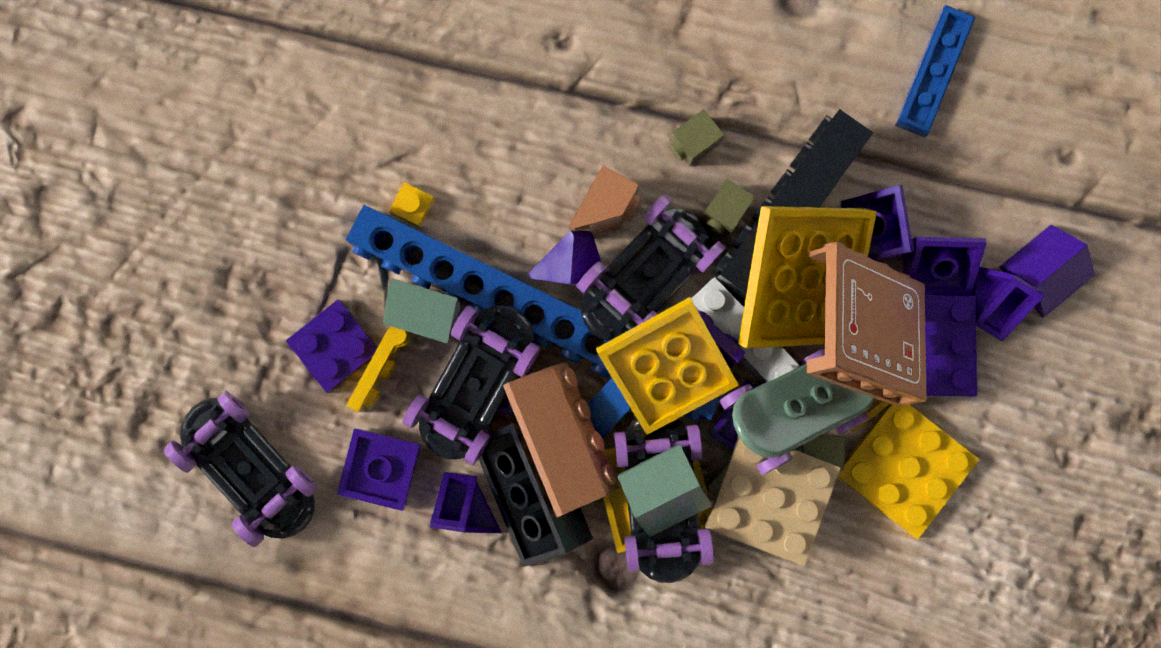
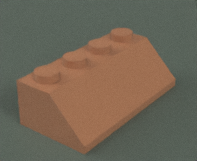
[503,362,619,517]

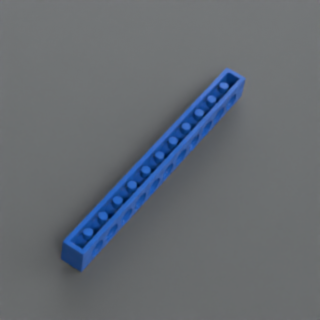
[345,205,723,423]

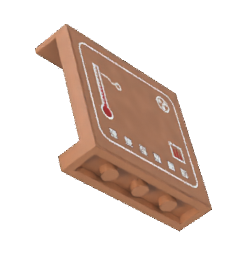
[807,242,927,406]

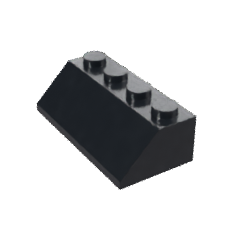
[479,421,593,567]

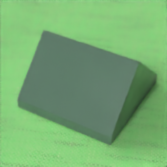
[383,278,462,344]
[617,444,712,537]

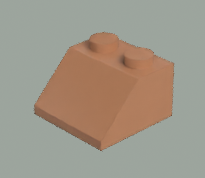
[569,165,641,235]

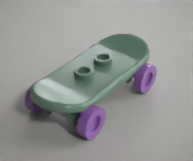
[720,348,875,475]

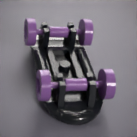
[576,193,726,341]
[402,305,540,465]
[164,391,318,547]
[614,418,713,583]

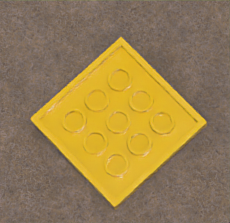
[738,206,877,348]

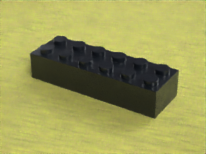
[713,109,874,306]

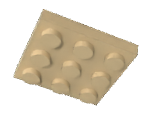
[705,436,840,567]

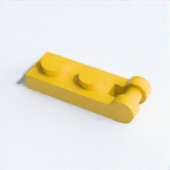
[346,326,411,413]

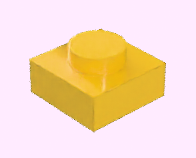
[389,182,435,228]

